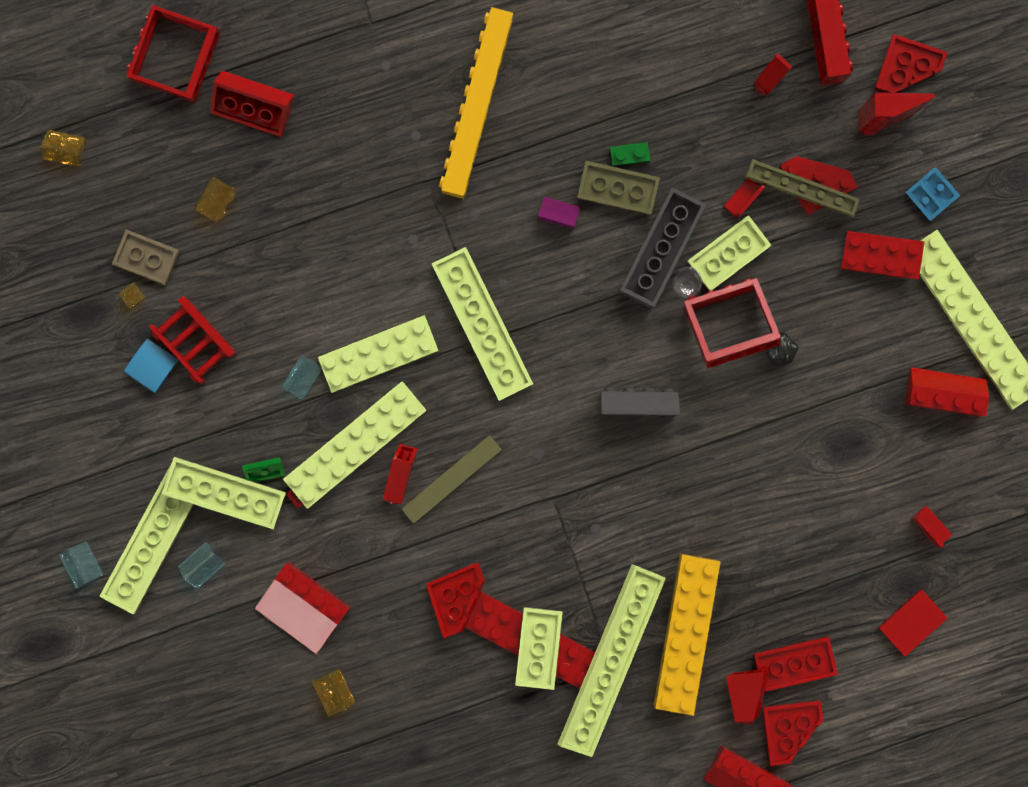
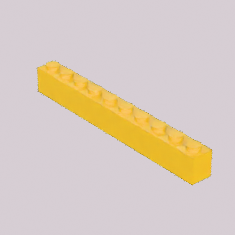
[439,7,513,199]

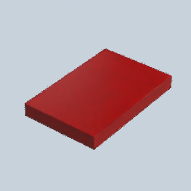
[878,589,947,657]

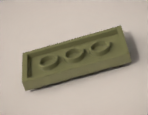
[577,161,660,216]

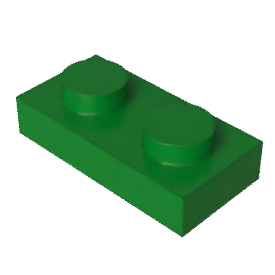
[610,142,650,167]
[243,457,285,482]

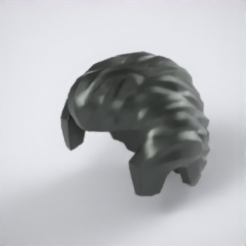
[766,332,798,366]

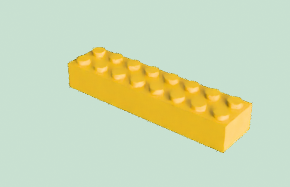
[653,554,720,716]

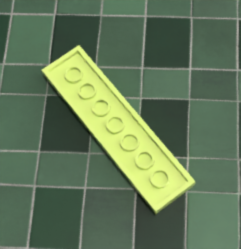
[432,247,533,401]
[283,381,427,509]
[99,463,194,615]

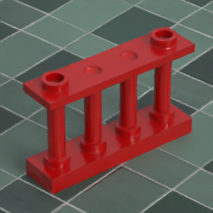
[149,296,238,384]

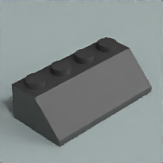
[600,388,680,416]

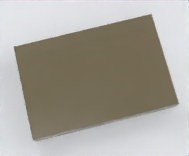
[112,229,180,286]

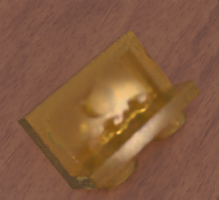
[40,130,86,167]
[194,176,235,222]
[312,669,355,717]

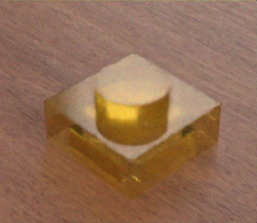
[118,282,146,309]

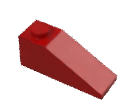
[753,54,792,96]

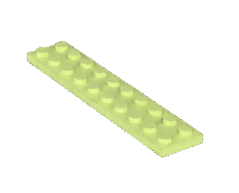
[920,230,1028,410]
[558,564,666,757]

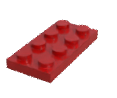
[841,231,925,280]
[753,636,838,692]

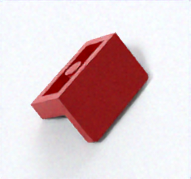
[723,179,765,219]
[911,506,952,548]

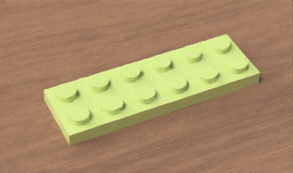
[318,315,439,393]
[162,457,286,529]

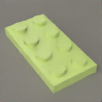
[687,215,772,291]
[515,607,563,690]

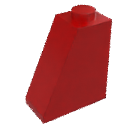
[383,444,418,504]
[726,668,769,725]

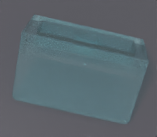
[281,355,322,400]
[59,541,103,589]
[178,542,225,589]

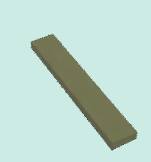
[745,159,860,218]
[402,435,502,524]

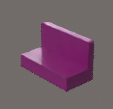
[537,197,580,229]

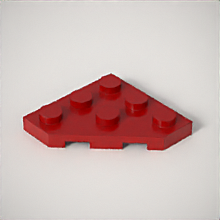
[874,34,948,93]
[779,156,858,216]
[426,563,485,639]
[762,700,823,766]

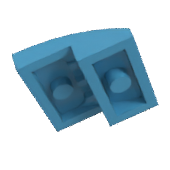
[906,167,960,221]
[124,338,179,394]

